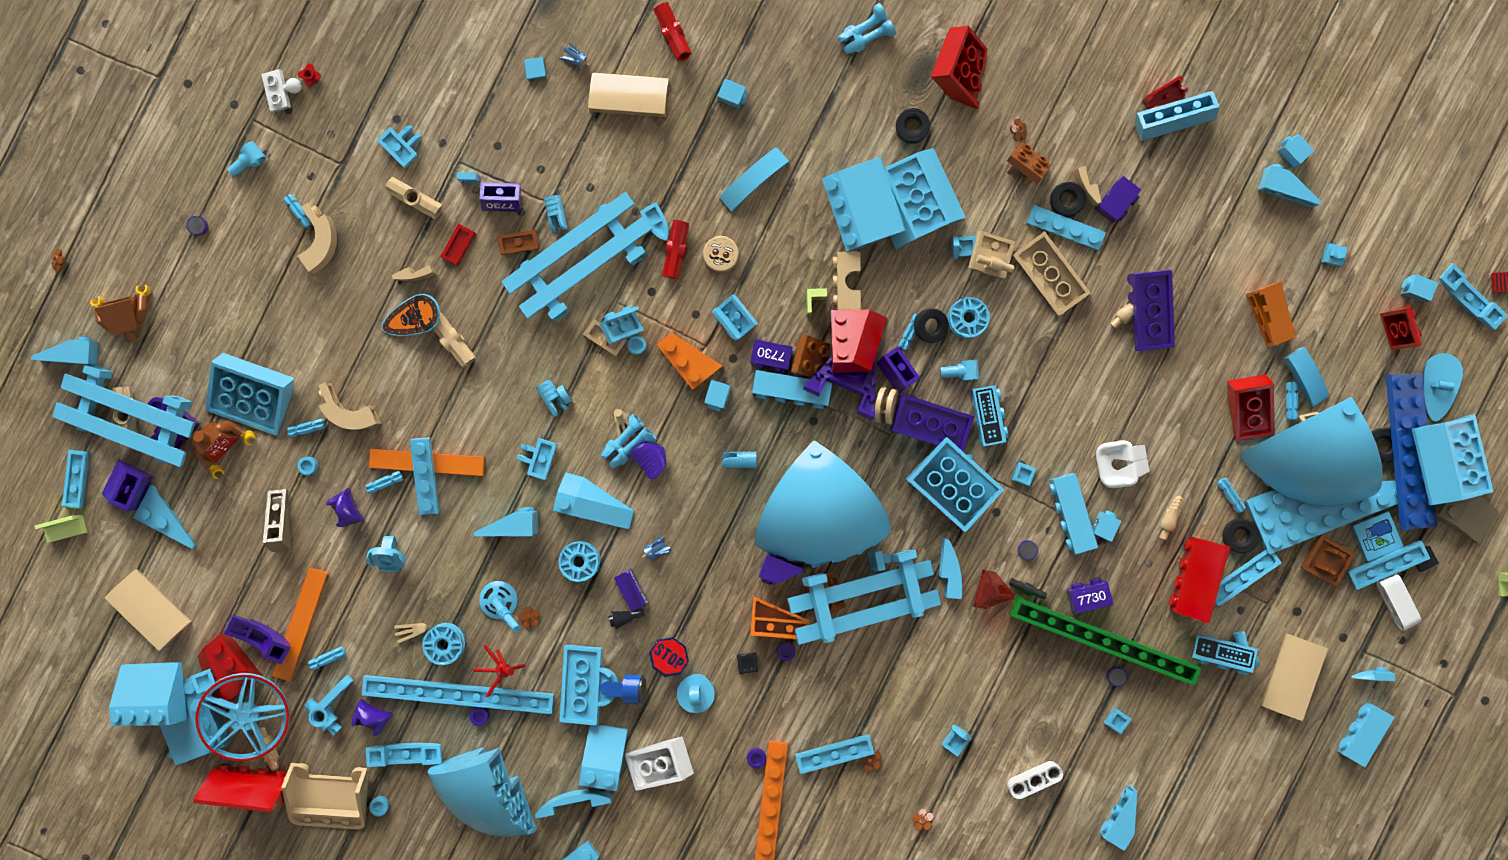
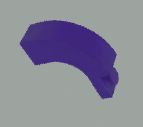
[224,614,291,665]

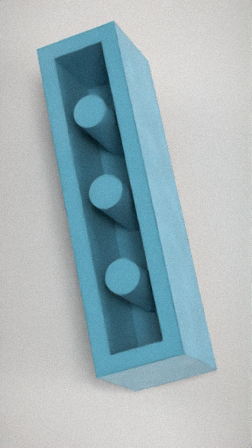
[1134,91,1220,141]
[752,370,832,409]
[1049,473,1098,554]

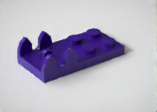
[1127,269,1175,351]
[889,394,974,452]

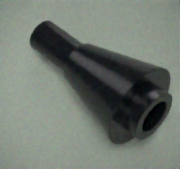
[608,609,645,629]

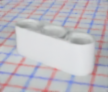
[1376,573,1422,631]
[1007,761,1063,799]

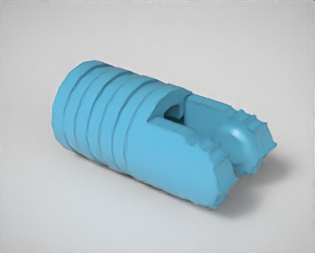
[544,195,568,233]
[536,379,568,417]
[722,451,756,468]

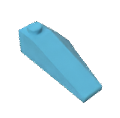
[553,472,634,529]

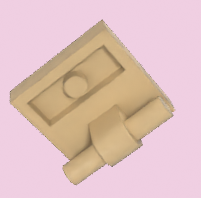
[968,231,1015,279]

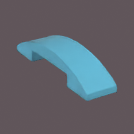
[719,147,789,212]
[1439,264,1508,330]
[366,743,442,767]
[535,789,613,819]

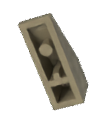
[263,489,292,552]

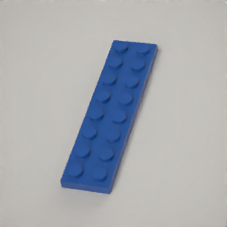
[1386,373,1437,530]

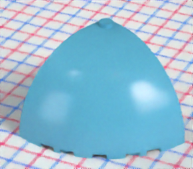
[1239,397,1383,506]
[755,441,891,564]
[428,747,537,837]

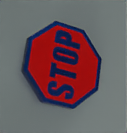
[649,637,689,677]

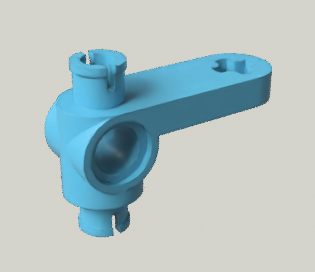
[303,675,354,736]

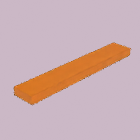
[369,449,485,476]
[272,567,329,682]

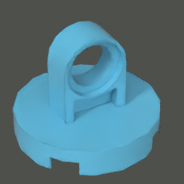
[366,536,406,572]
[677,674,715,713]

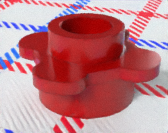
[298,64,321,87]

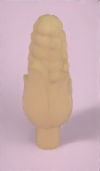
[1110,303,1134,329]
[1159,496,1183,540]
[258,726,280,771]

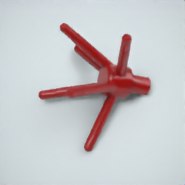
[473,645,526,698]

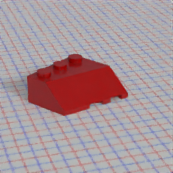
[931,26,988,109]
[830,309,888,373]
[197,633,263,709]

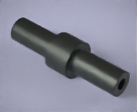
[1009,578,1048,600]

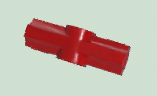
[653,2,692,61]
[662,219,690,280]

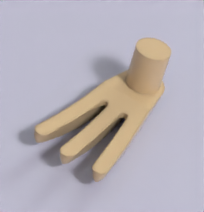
[614,409,636,441]
[394,623,427,643]

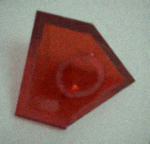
[973,570,1015,609]

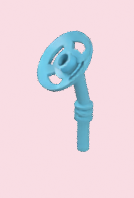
[479,581,520,632]

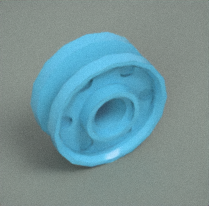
[947,297,990,338]
[558,541,601,582]
[422,622,466,665]

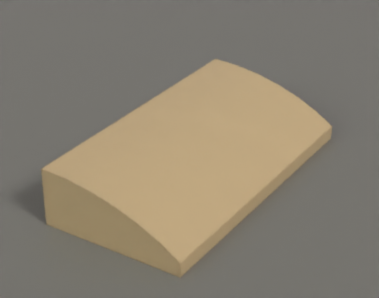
[588,73,669,117]
[1013,231,1091,316]
[105,569,192,651]
[1261,633,1328,721]

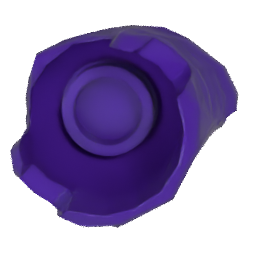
[630,443,667,480]
[326,488,365,527]
[351,699,393,736]

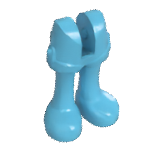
[837,3,897,55]
[600,414,657,469]

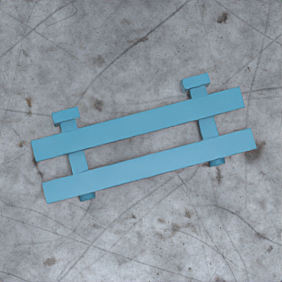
[501,191,652,322]
[52,365,195,467]
[787,550,941,645]

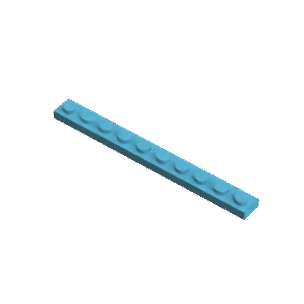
[362,675,555,714]

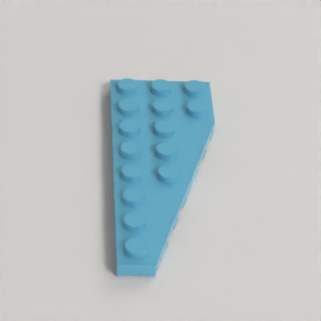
[1244,480,1398,555]

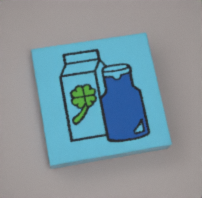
[1350,511,1404,561]

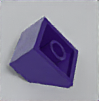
[759,553,804,585]

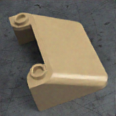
[282,763,368,829]

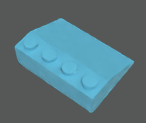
[822,157,906,252]
[206,353,294,436]
[906,437,1004,532]
[109,662,187,726]
[160,677,231,766]

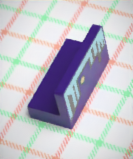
[614,568,649,612]

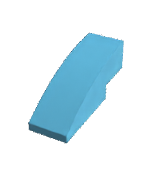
[1283,347,1329,407]
[938,538,962,599]

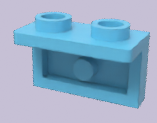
[712,294,758,341]
[599,306,644,345]

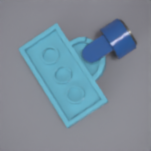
[559,644,646,726]

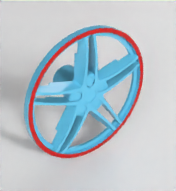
[195,673,290,761]

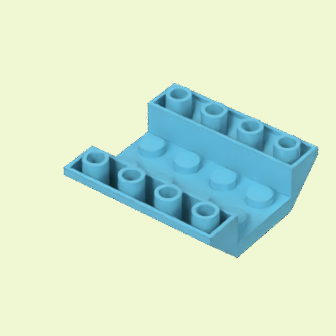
[885,148,966,250]
[1412,414,1493,505]

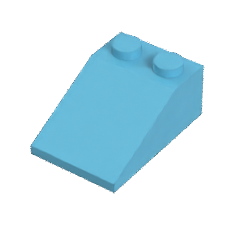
[474,507,539,536]
[579,724,628,791]

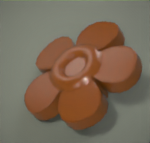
[1010,119,1027,141]
[52,249,66,271]
[519,606,540,628]
[859,752,881,771]
[912,809,934,831]

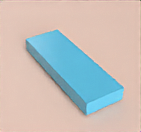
[62,450,90,509]

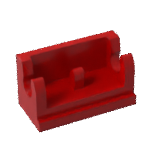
[1142,75,1188,110]

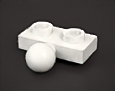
[261,69,302,113]

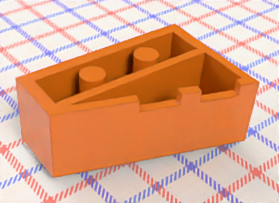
[1246,282,1296,347]
[656,333,723,390]
[750,596,810,640]

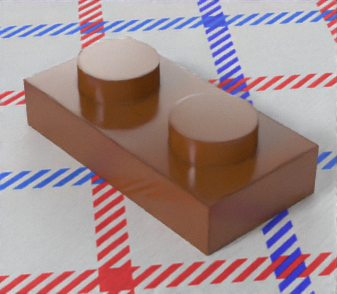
[498,230,539,255]

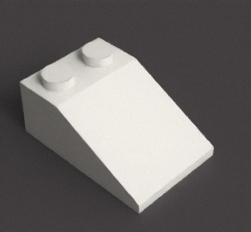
[625,737,694,791]

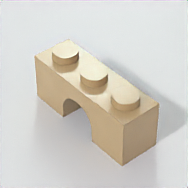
[833,252,861,310]

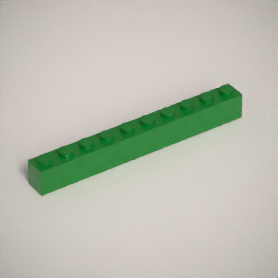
[1008,596,1202,686]

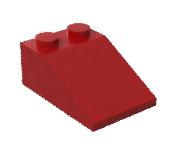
[1380,305,1422,350]
[1227,374,1275,442]

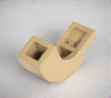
[298,203,337,274]
[319,382,381,430]

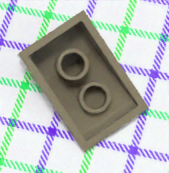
[1435,495,1499,544]

